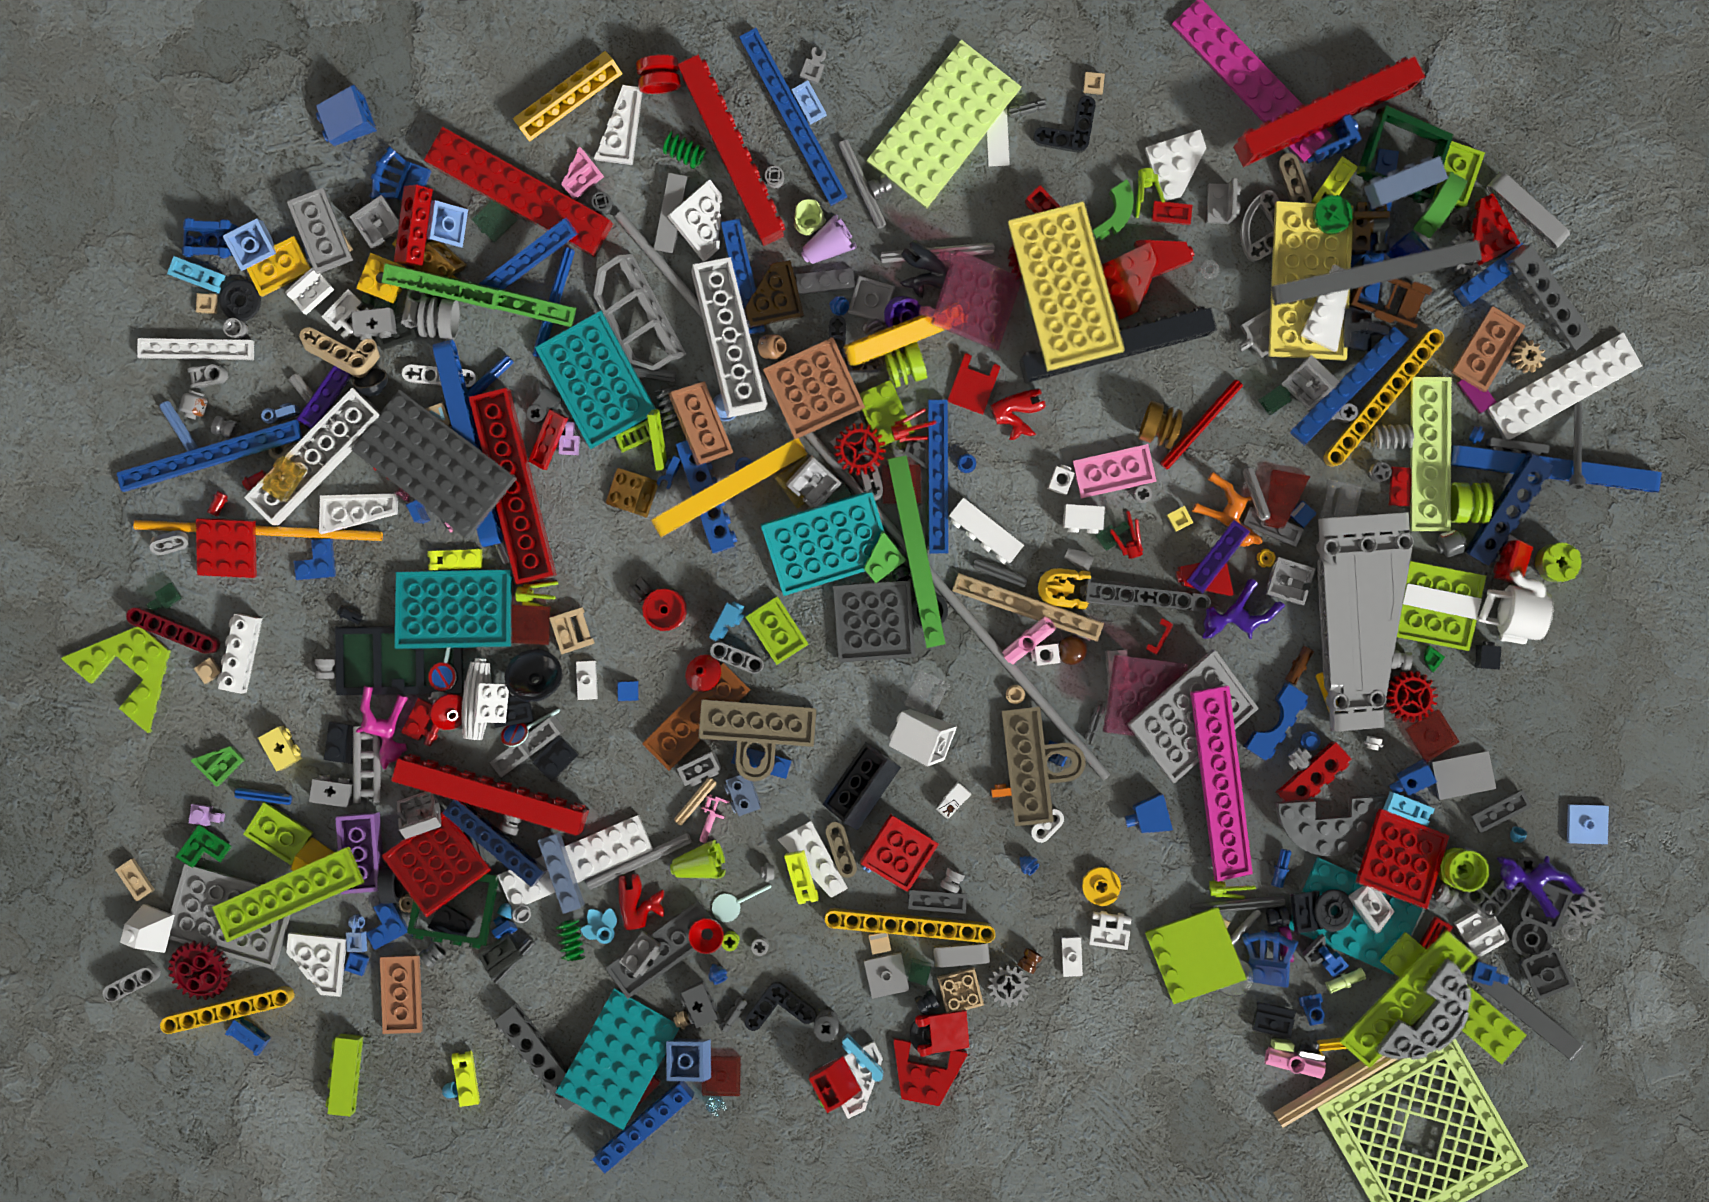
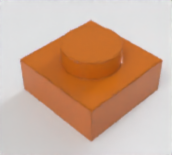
[991,783,1012,798]

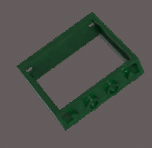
[1356,105,1454,204]
[407,874,499,949]

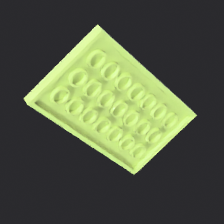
[867,40,1021,209]

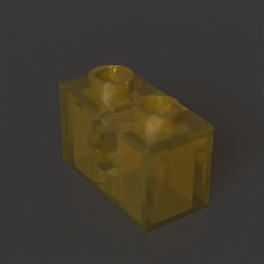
[261,456,307,502]

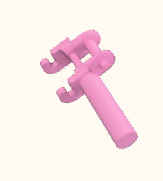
[699,794,730,843]

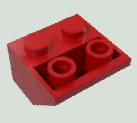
[1493,540,1533,585]
[809,1055,862,1113]

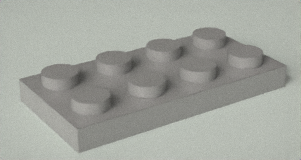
[287,188,353,274]

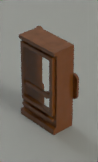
[1349,279,1432,328]

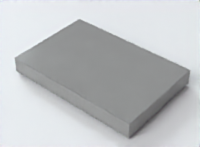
[1430,751,1496,800]

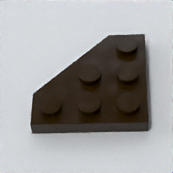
[744,260,804,328]

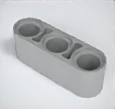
[710,642,764,674]
[933,942,990,967]
[102,964,161,1002]

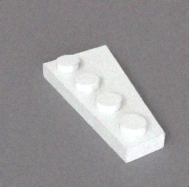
[319,494,398,534]

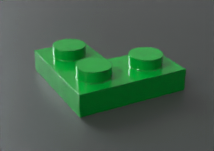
[176,825,232,868]

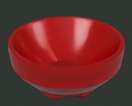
[688,918,724,954]

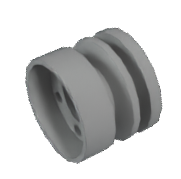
[417,296,460,340]

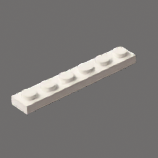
[137,338,254,360]

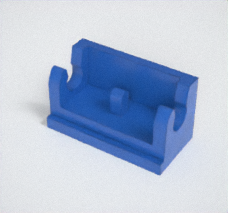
[225,1017,271,1056]

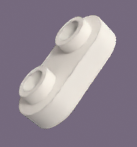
[1031,809,1064,843]

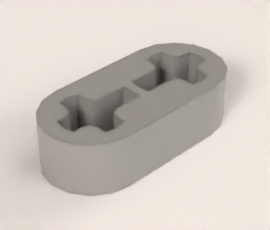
[861,464,883,500]

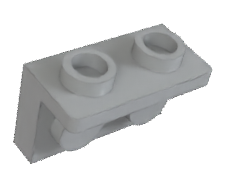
[619,931,661,978]

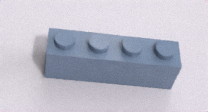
[1364,156,1448,209]
[538,832,585,914]

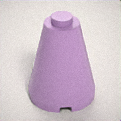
[801,214,857,264]

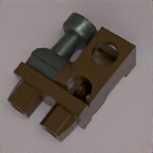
[1351,202,1390,255]

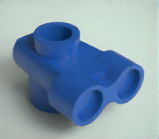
[1299,993,1325,1026]

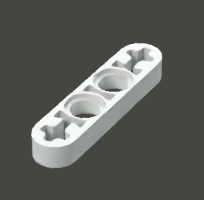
[402,365,478,388]

